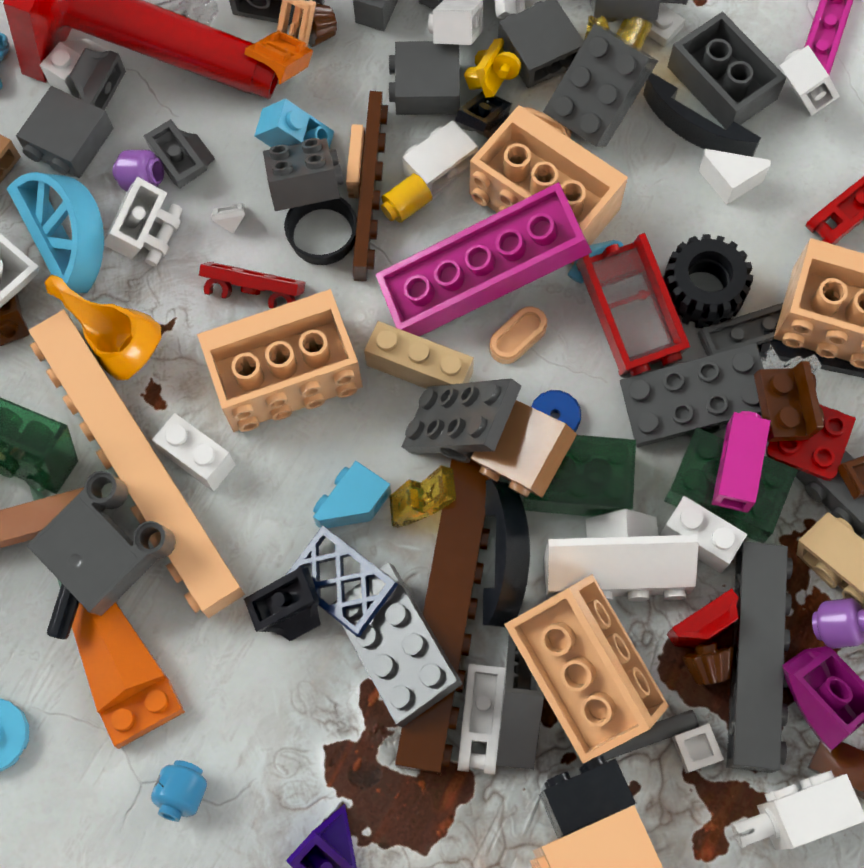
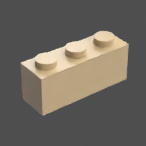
[364,321,474,389]

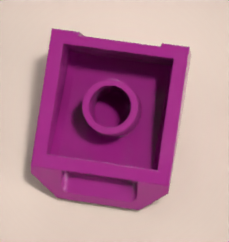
[782,646,864,752]

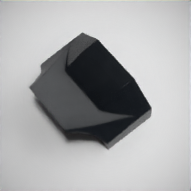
[455,91,512,139]
[244,567,321,641]

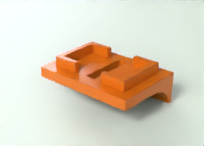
[244,30,313,85]

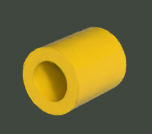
[380,173,433,223]

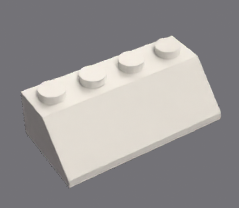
[544,535,699,602]

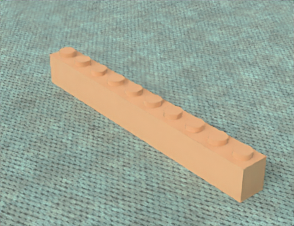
[28,309,245,618]

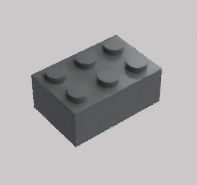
[667,11,787,130]
[543,24,658,147]

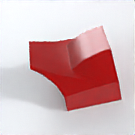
[666,588,739,649]

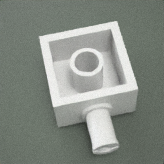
[731,770,864,850]

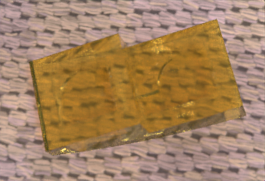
[389,465,456,528]

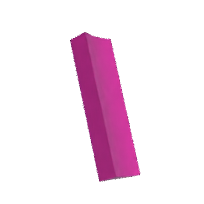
[375,182,592,337]

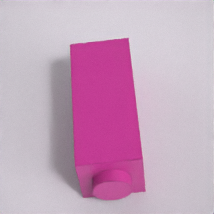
[712,411,771,513]

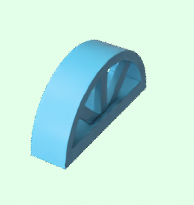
[7,172,104,293]

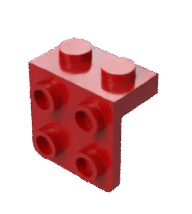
[766,404,856,481]

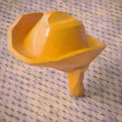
[45,275,162,380]

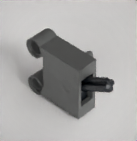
[26,471,176,640]

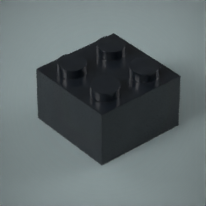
[539,756,636,838]

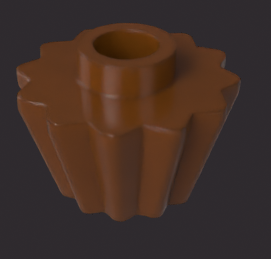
[300,3,337,47]
[682,642,734,685]

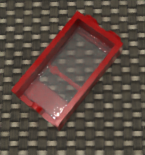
[576,233,690,377]

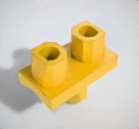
[464,38,521,98]

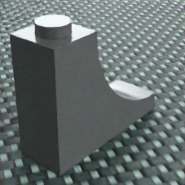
[496,634,544,770]

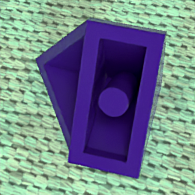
[286,804,357,868]

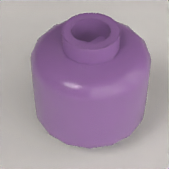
[112,150,164,192]
[812,598,864,649]

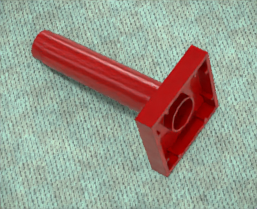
[3,0,278,99]

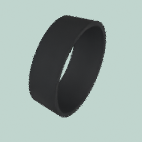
[284,197,357,265]

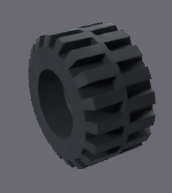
[663,234,753,328]

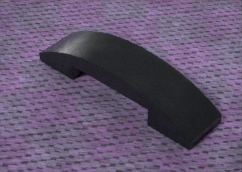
[643,73,761,157]
[483,480,530,628]

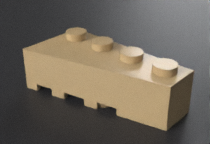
[796,512,864,609]

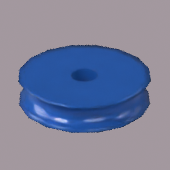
[531,390,581,432]

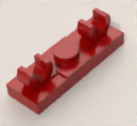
[199,262,306,309]

